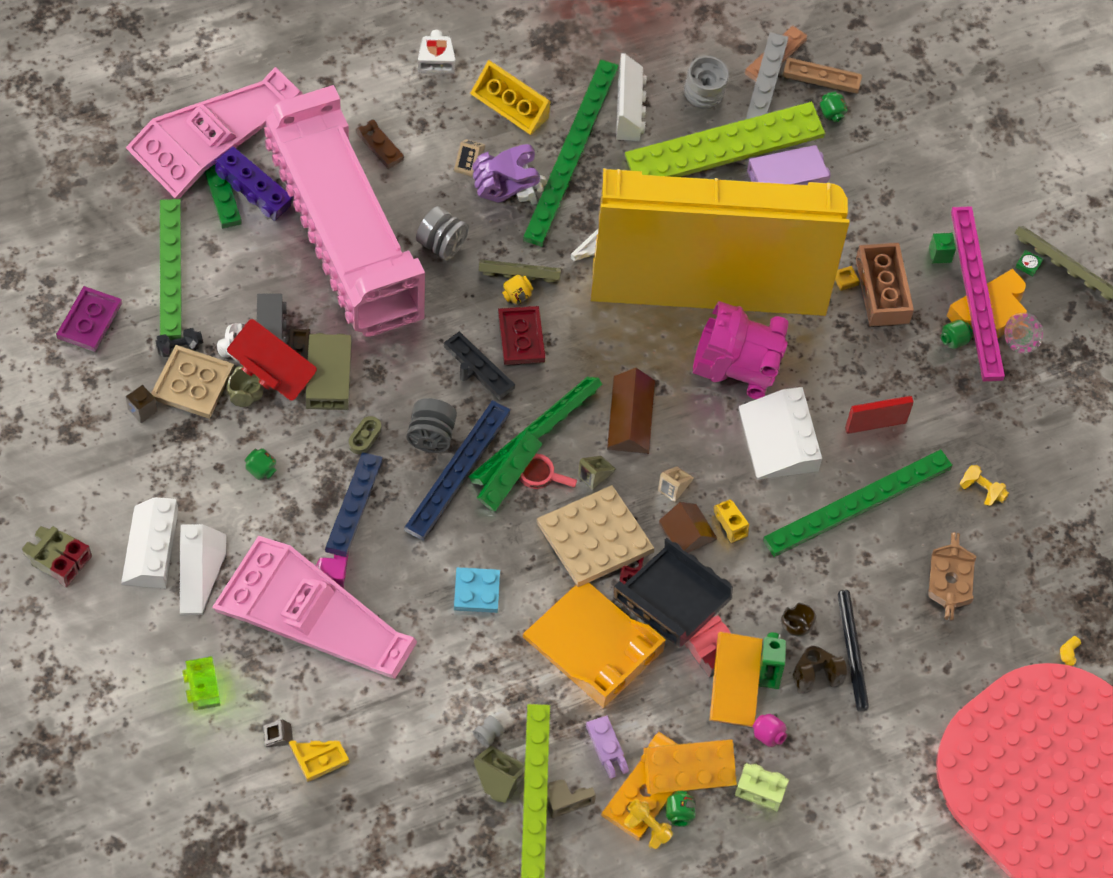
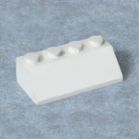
[616,53,646,141]
[121,497,178,589]

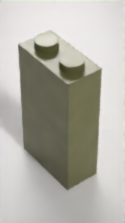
[306,333,352,410]

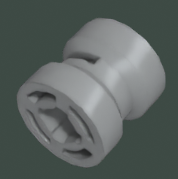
[473,715,505,747]

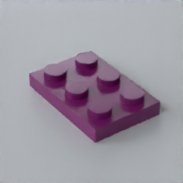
[56,286,122,352]

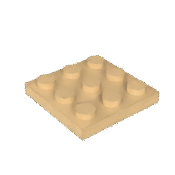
[151,345,234,419]

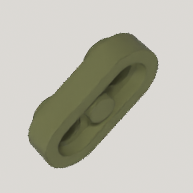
[349,416,381,454]

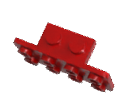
[227,319,317,401]

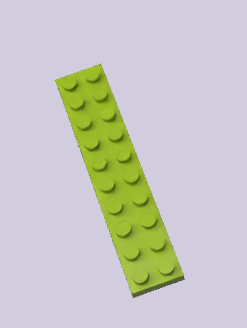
[625,102,825,177]

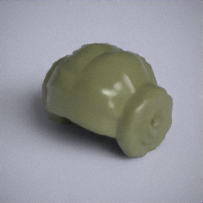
[227,366,264,407]

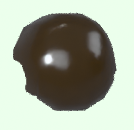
[781,603,817,636]

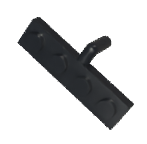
[444,331,515,400]

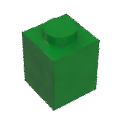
[929,233,956,264]

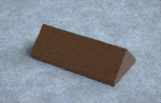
[607,368,655,454]

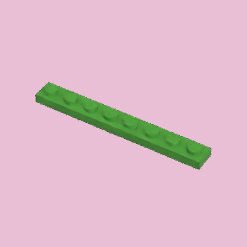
[160,199,182,340]

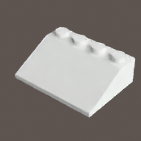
[739,387,822,480]

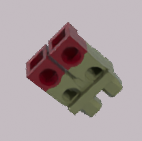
[22,526,92,588]

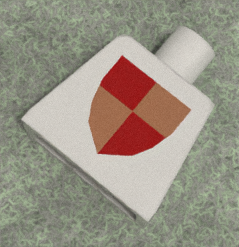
[418,30,455,73]

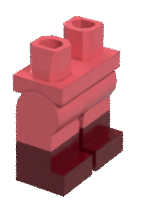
[684,615,731,678]

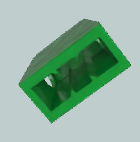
[758,632,786,689]

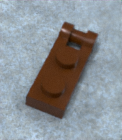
[356,119,404,169]

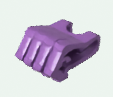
[472,144,540,203]

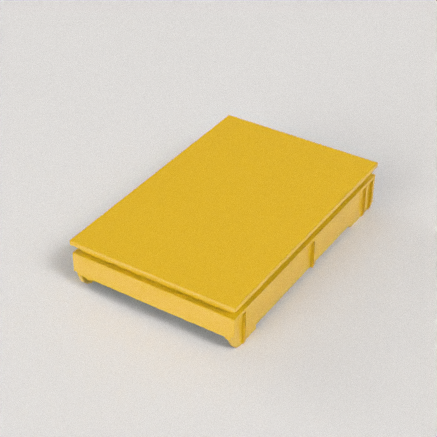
[590,168,850,316]

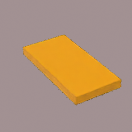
[709,632,763,728]

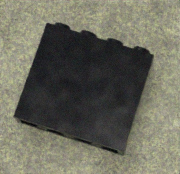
[614,538,733,648]

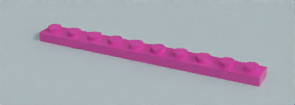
[951,206,1005,382]

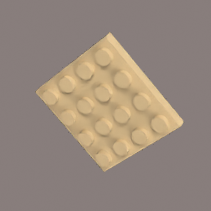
[537,485,654,587]

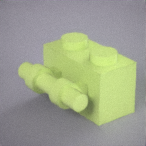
[735,763,789,812]

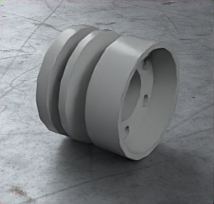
[684,56,729,108]
[416,206,469,260]

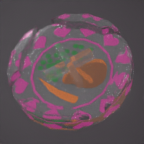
[1004,312,1043,353]

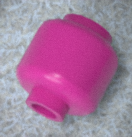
[753,714,787,747]

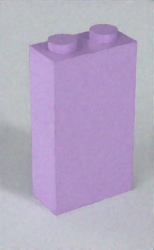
[747,145,831,185]

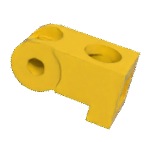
[713,499,749,543]

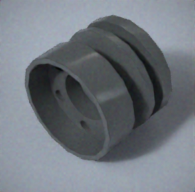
[406,398,457,453]

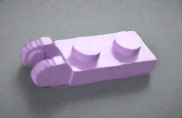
[586,716,629,779]

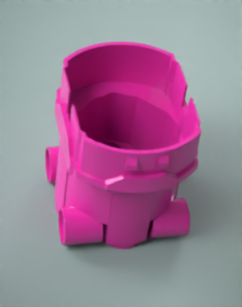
[693,301,789,399]

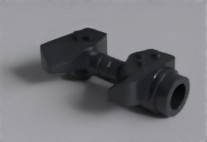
[155,328,203,357]

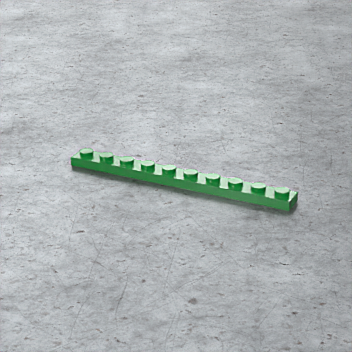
[763,449,953,557]

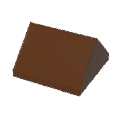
[659,502,717,553]

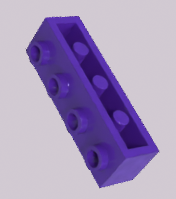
[215,146,293,221]

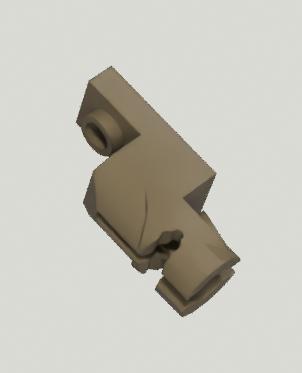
[520,779,596,819]

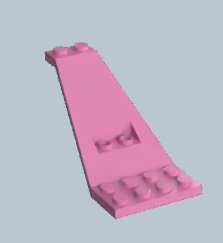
[126,67,303,199]
[212,536,417,679]

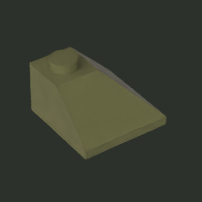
[474,745,525,803]

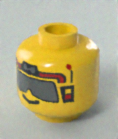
[502,275,533,305]

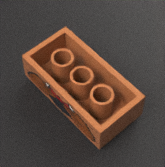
[856,243,914,326]

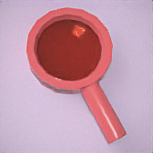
[519,454,577,489]

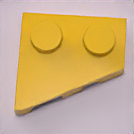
[289,741,349,782]

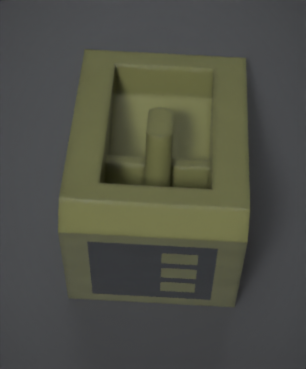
[578,456,616,490]

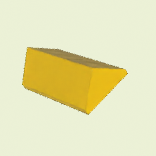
[470,60,550,135]

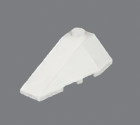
[180,524,227,615]

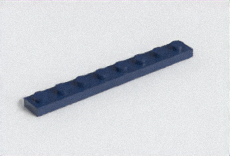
[404,400,511,541]

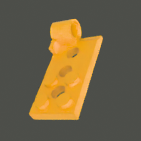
[601,732,678,841]

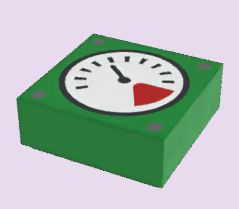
[1015,250,1043,277]

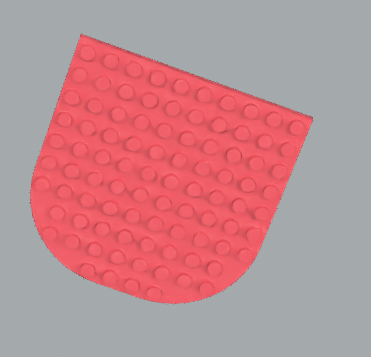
[936,663,1113,878]

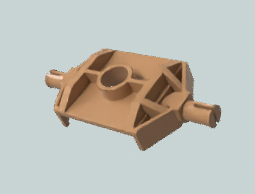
[928,532,976,621]

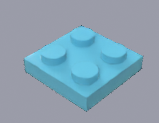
[454,567,500,613]

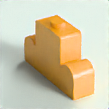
[947,269,1027,339]

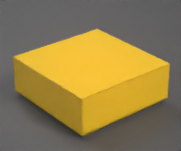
[835,266,860,291]

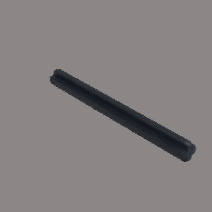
[838,590,869,712]

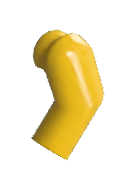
[1060,636,1081,666]

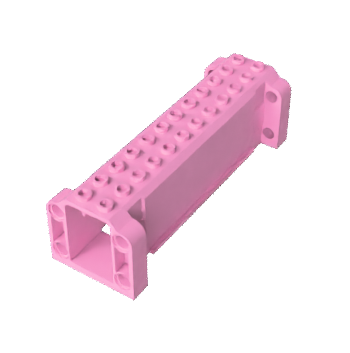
[264,85,425,337]

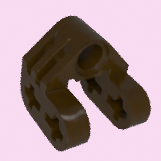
[792,646,847,694]

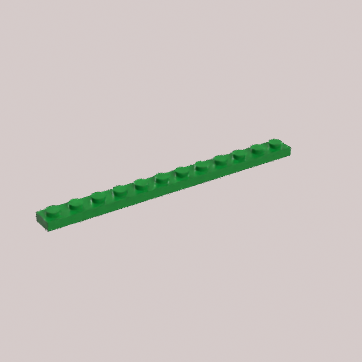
[523,59,619,247]

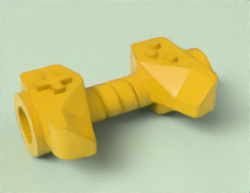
[960,465,1009,506]
[624,799,673,849]

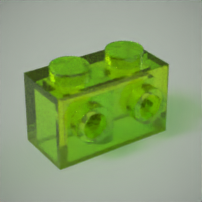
[182,656,221,711]

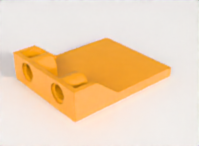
[523,582,666,709]

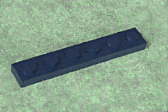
[325,452,383,557]

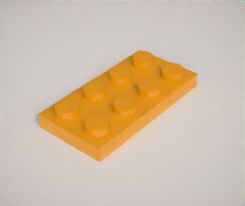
[644,739,737,794]

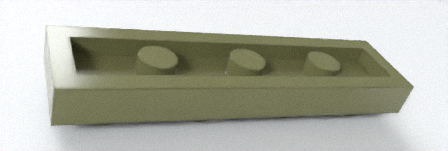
[478,259,561,282]

